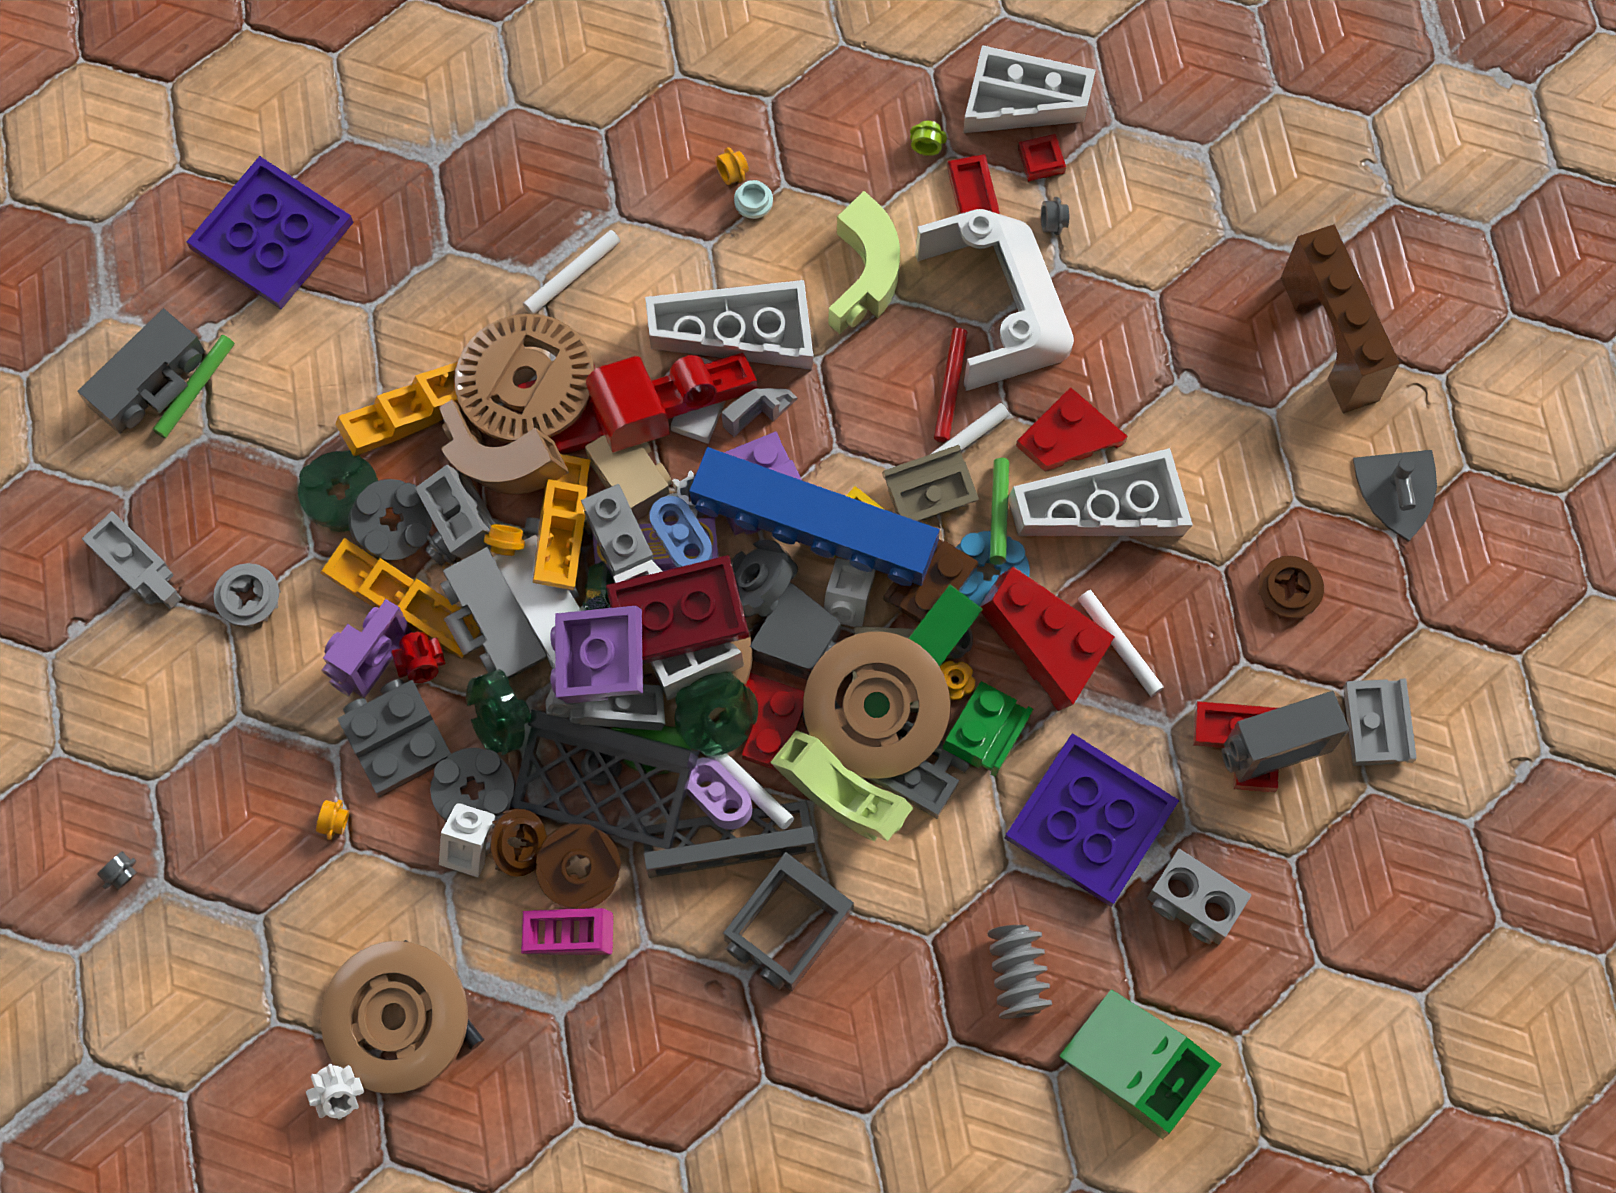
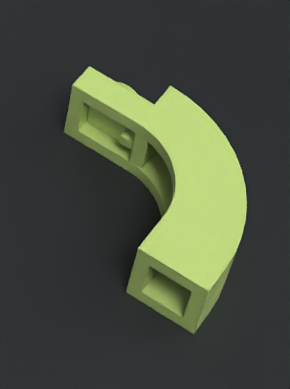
[828,191,900,334]
[770,731,913,842]

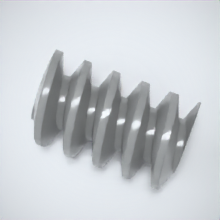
[987,925,1052,1019]

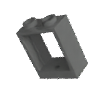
[1222,691,1349,783]
[723,852,854,991]

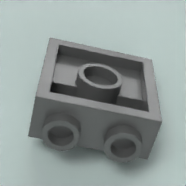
[337,679,451,797]

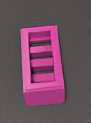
[521,908,614,955]

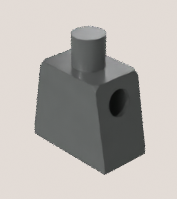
[749,582,841,680]

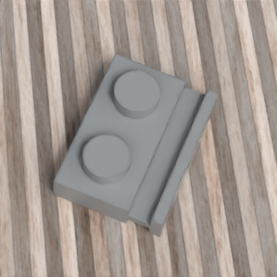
[1343,678,1417,766]

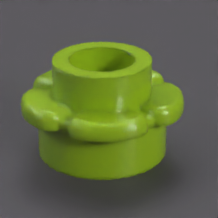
[910,121,947,156]

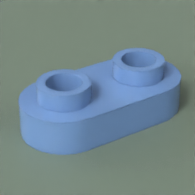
[650,496,713,568]

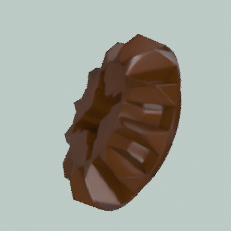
[1258,556,1324,620]
[486,809,547,877]

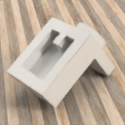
[824,558,876,627]
[439,803,495,877]

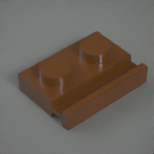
[883,539,978,623]

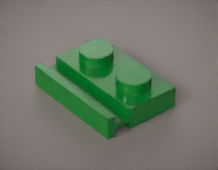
[942,681,1034,777]

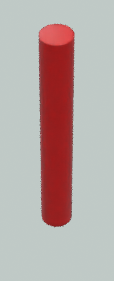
[934,328,968,443]

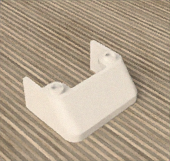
[915,209,1074,391]

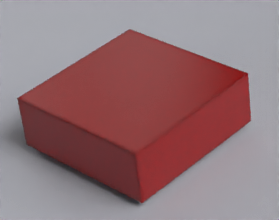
[1018,134,1066,182]

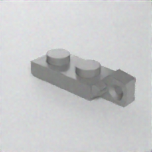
[82,511,182,609]
[546,684,665,731]

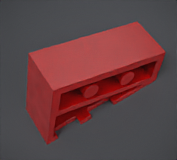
[980,566,1115,711]

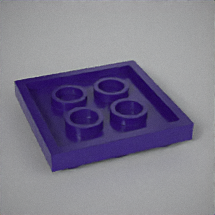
[186,156,354,309]
[1004,733,1179,907]

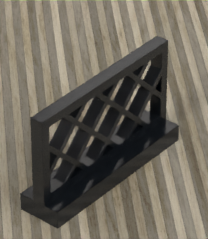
[510,709,699,849]

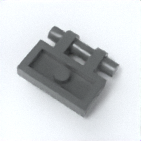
[868,721,970,819]

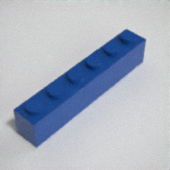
[689,447,940,586]

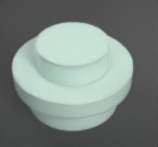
[734,180,773,219]

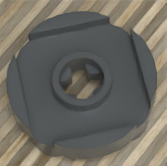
[348,479,432,561]
[731,540,798,617]
[430,748,516,828]

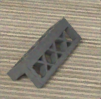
[643,800,815,878]

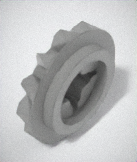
[213,563,281,628]

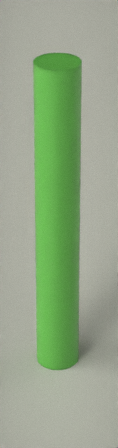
[153,335,235,439]
[990,458,1009,565]

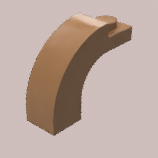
[439,399,569,494]

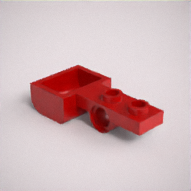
[586,352,758,453]

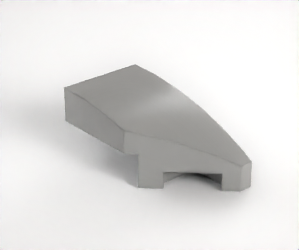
[722,388,797,437]

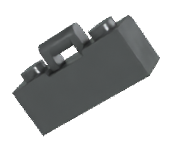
[77,308,205,434]

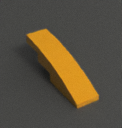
[335,362,460,456]
[532,454,590,591]
[320,538,480,659]

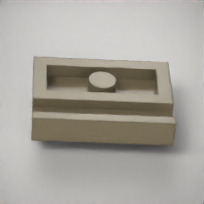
[882,445,979,522]

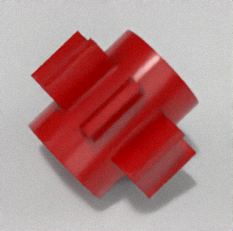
[391,632,446,683]

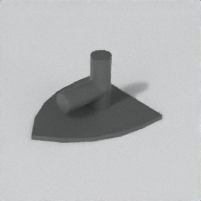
[1353,450,1437,541]

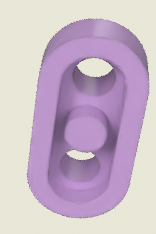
[686,758,752,829]

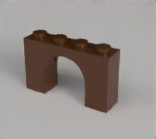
[1281,224,1400,414]

